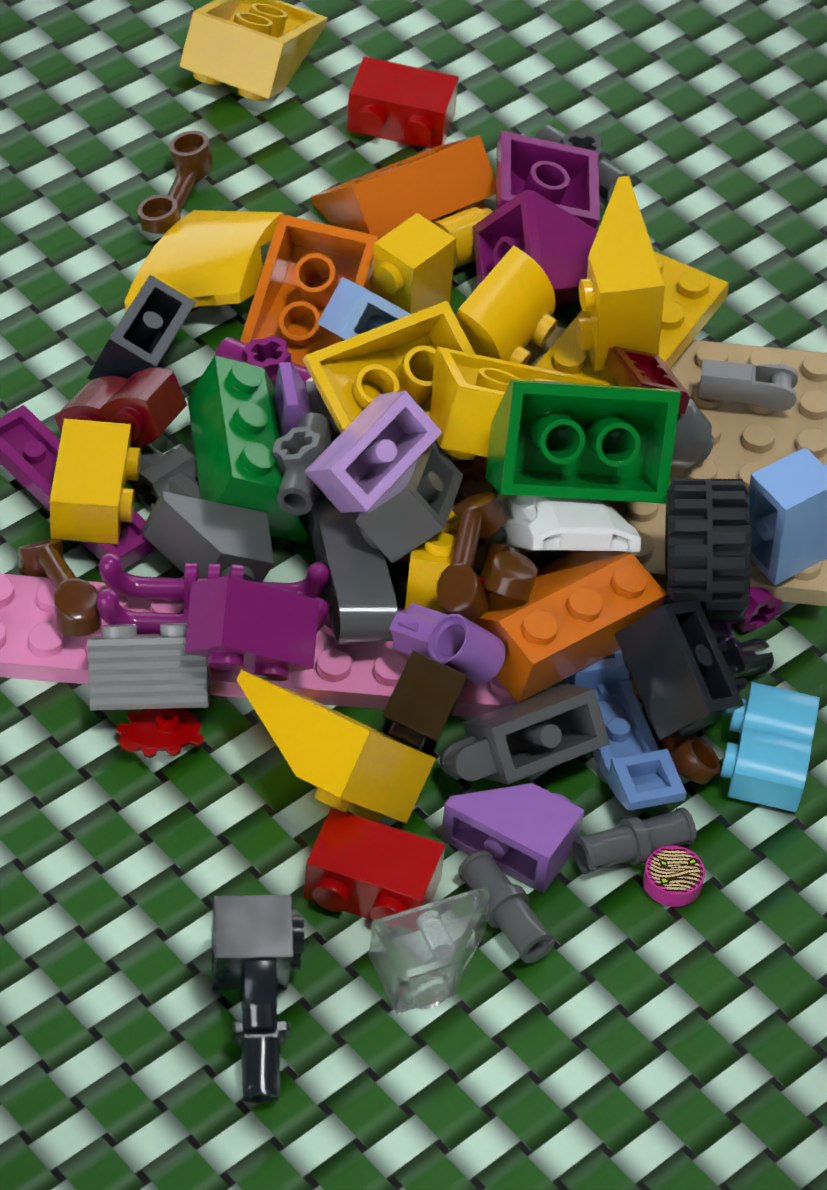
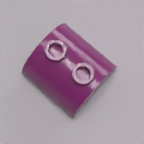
[496,131,600,229]

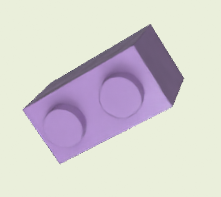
[304,391,442,513]

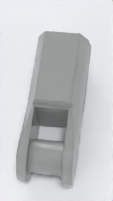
[698,359,798,411]

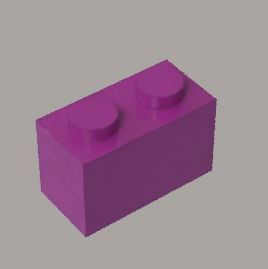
[185,576,319,681]

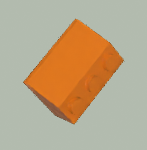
[310,135,496,238]
[473,550,667,703]

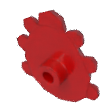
[116,708,204,758]

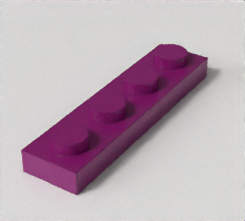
[0,405,157,569]

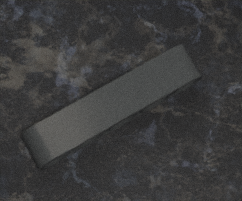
[305,494,397,644]

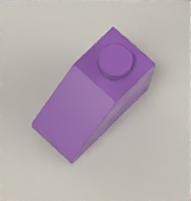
[440,783,585,894]

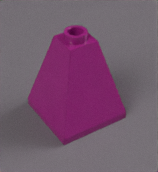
[472,190,598,307]

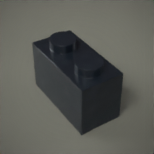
[87,275,196,380]

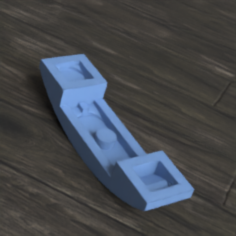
[567,649,686,811]

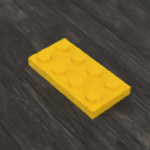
[534,251,729,384]

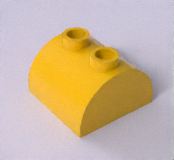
[456,245,558,365]

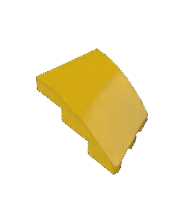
[124,210,283,311]

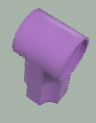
[389,603,505,684]

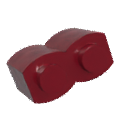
[54,368,187,447]

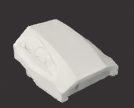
[497,494,641,552]

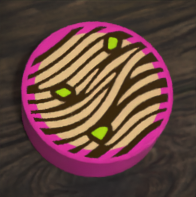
[643,845,705,907]

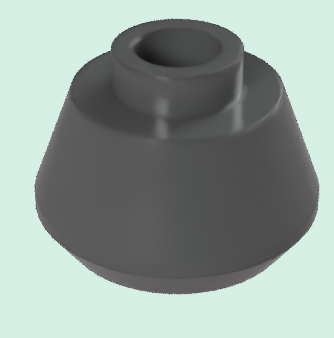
[671,399,714,469]

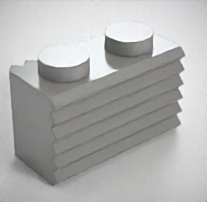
[88,623,211,710]

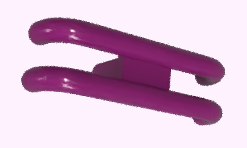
[96,553,330,635]

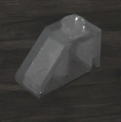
[369,886,491,1014]

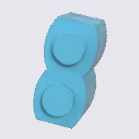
[720,682,820,812]

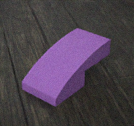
[273,362,312,437]

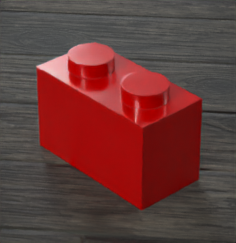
[346,56,459,149]
[304,808,445,935]

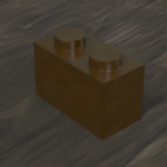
[382,650,467,751]

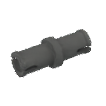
[573,807,696,874]
[458,850,555,963]

